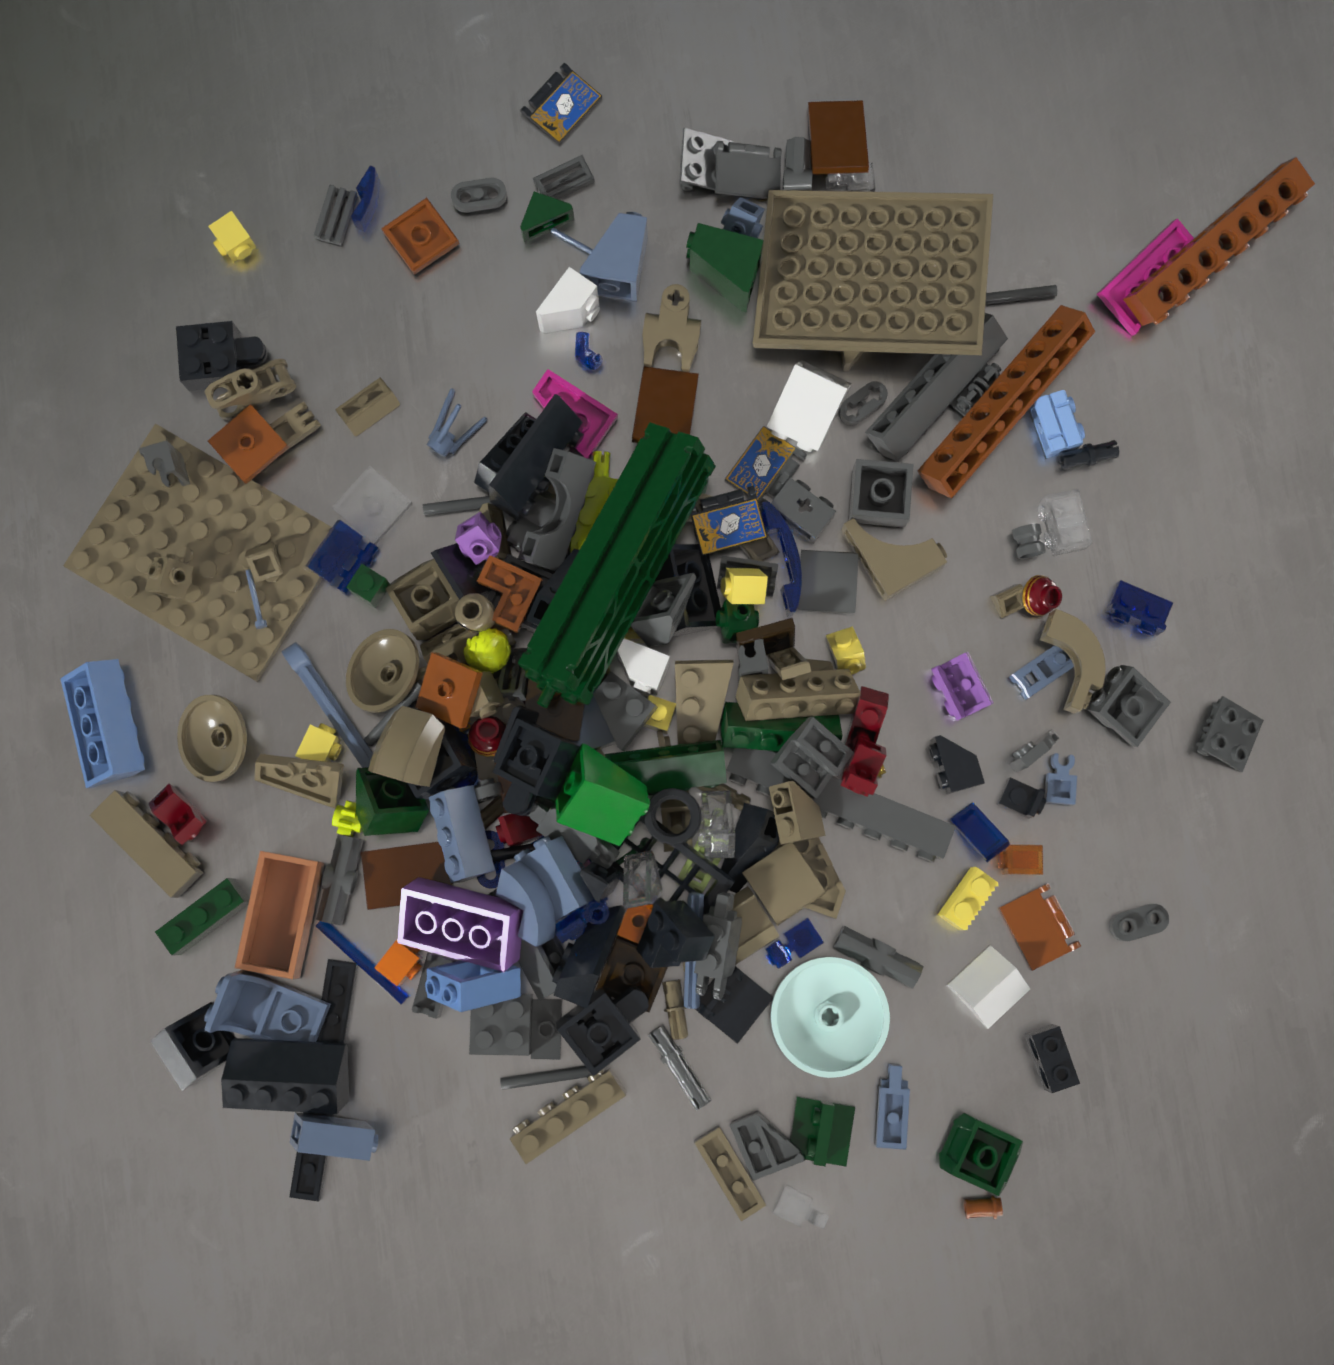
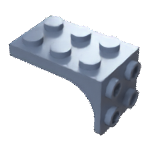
[204,970,331,1042]

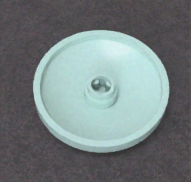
[771,957,890,1078]

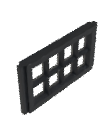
[611,816,735,915]

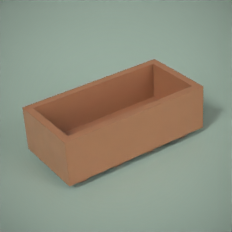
[235,851,325,979]

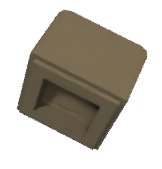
[245,542,283,583]

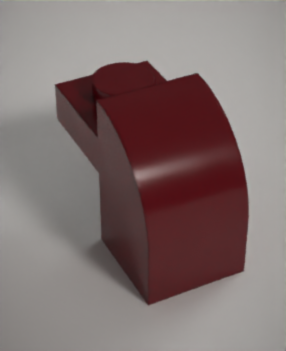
[840,737,887,797]
[148,783,207,845]

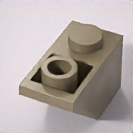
[769,781,826,844]

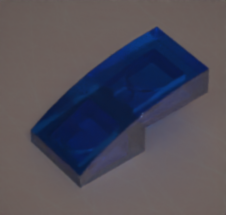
[351,165,380,232]

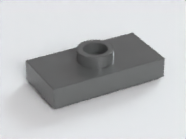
[531,999,562,1060]

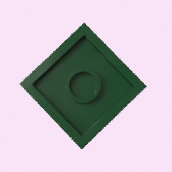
[789,1096,855,1167]

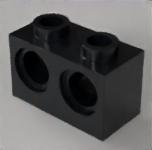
[1025,1024,1080,1093]

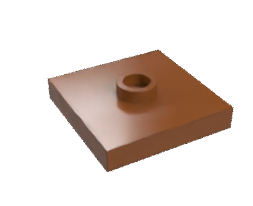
[381,197,460,275]
[208,404,289,484]
[415,652,483,728]

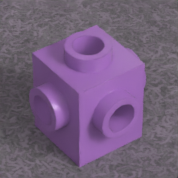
[455,511,502,565]

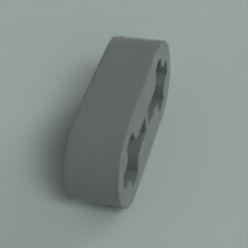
[839,381,888,426]

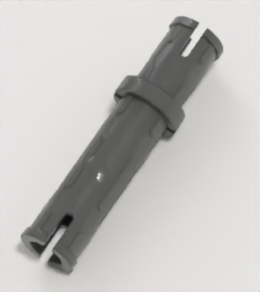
[648,1024,711,1110]

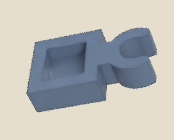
[1044,753,1077,805]

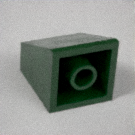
[686,223,764,312]

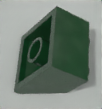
[356,767,429,836]

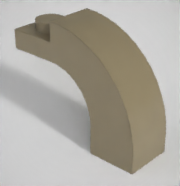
[1040,609,1106,714]

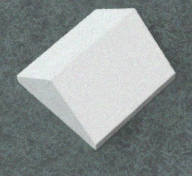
[947,945,1030,1029]

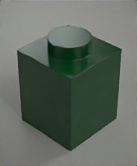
[346,564,390,608]

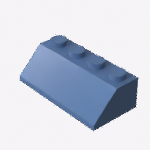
[60,659,145,788]

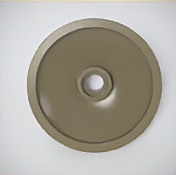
[346,629,419,713]
[177,695,247,782]

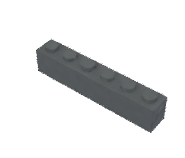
[865,313,1008,461]

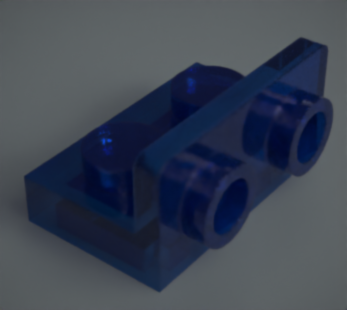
[1105,580,1173,636]

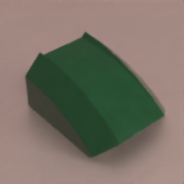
[939,1113,1023,1196]

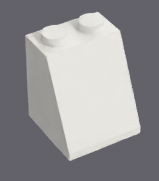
[767,360,852,452]

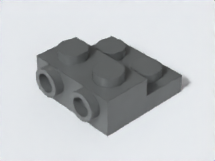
[1087,665,1171,747]

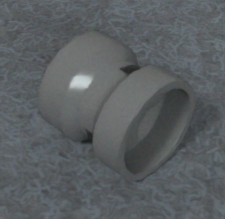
[1012,523,1046,559]

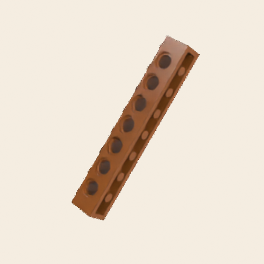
[1123,157,1315,326]
[917,305,1096,498]

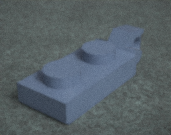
[875,1064,910,1150]

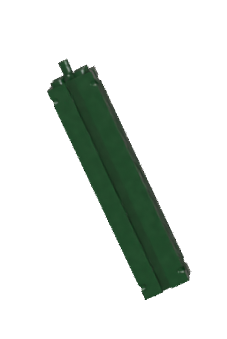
[518,422,716,708]

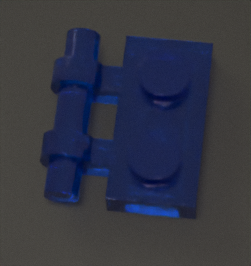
[305,520,378,594]

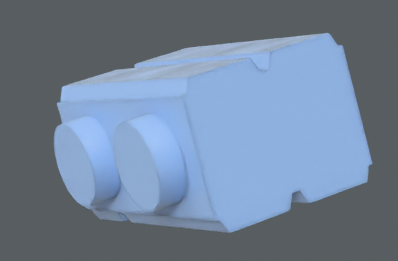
[1029,390,1085,458]

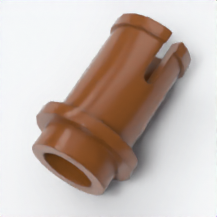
[964,1195,1003,1220]

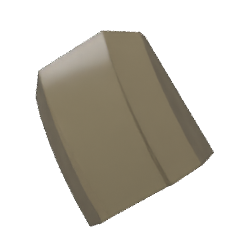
[385,559,459,640]
[368,706,445,787]
[733,886,779,965]

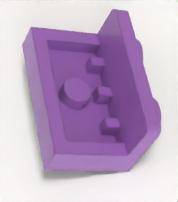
[932,652,994,720]

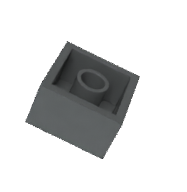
[849,459,914,527]
[469,993,533,1056]

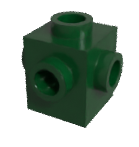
[716,599,759,643]

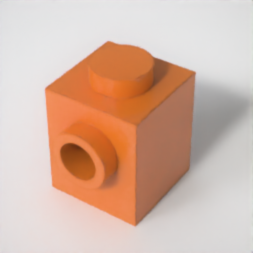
[617,899,653,944]
[374,940,423,986]

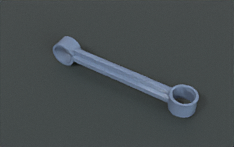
[281,642,373,768]

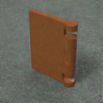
[999,883,1081,971]

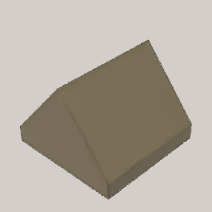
[990,584,1025,618]

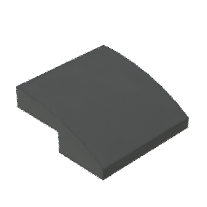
[798,550,858,613]
[770,717,854,799]

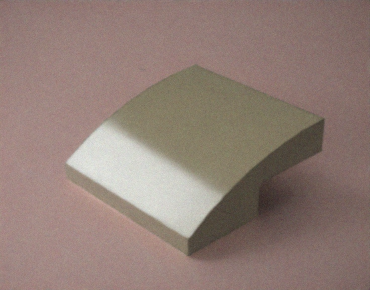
[742,843,826,926]

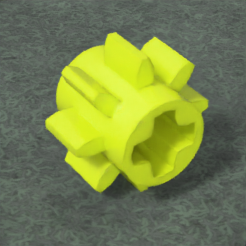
[332,800,362,837]

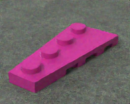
[1097,218,1194,336]

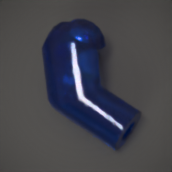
[575,332,603,370]

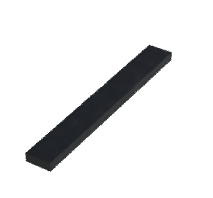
[289,959,358,1202]

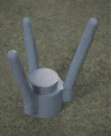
[426,388,487,457]

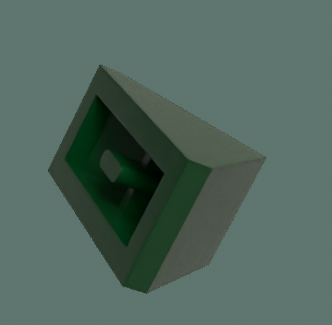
[520,191,575,242]

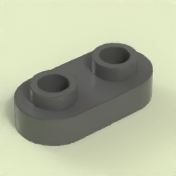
[451,178,507,213]
[473,778,504,804]
[1109,904,1169,941]

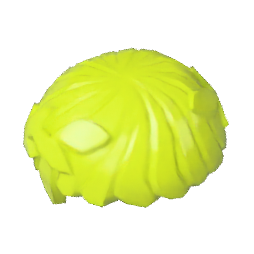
[464,628,511,673]

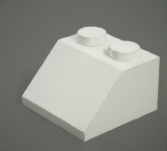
[536,267,600,334]
[616,638,670,697]

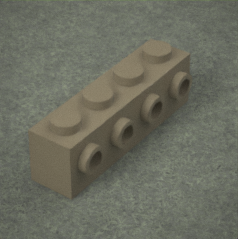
[735,669,861,721]
[89,790,203,898]
[510,1068,627,1164]

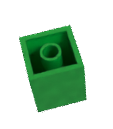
[555,743,650,846]

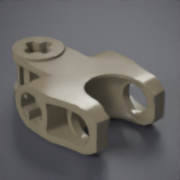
[642,284,701,372]
[205,359,296,420]

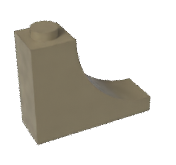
[841,518,947,601]

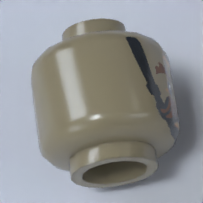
[455,593,495,634]

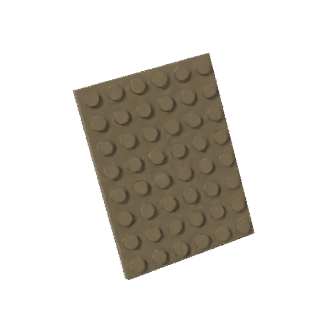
[753,190,993,355]
[63,423,348,682]

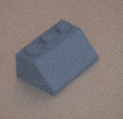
[429,785,495,883]

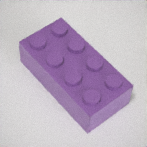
[397,877,524,972]

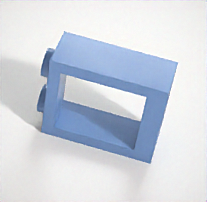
[425,960,521,1012]

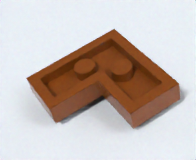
[477,555,543,633]

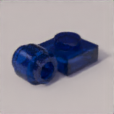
[555,899,609,943]
[765,918,824,969]

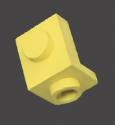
[826,626,866,674]

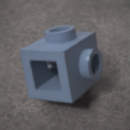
[721,197,765,238]

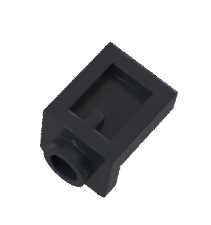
[997,777,1046,819]

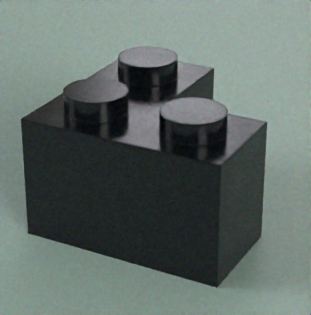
[636,900,715,968]

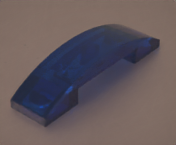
[760,501,802,617]

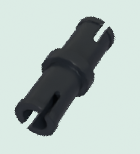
[1059,440,1119,470]

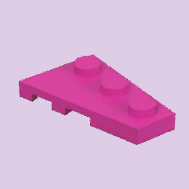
[532,369,618,459]

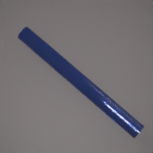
[316,921,409,1005]

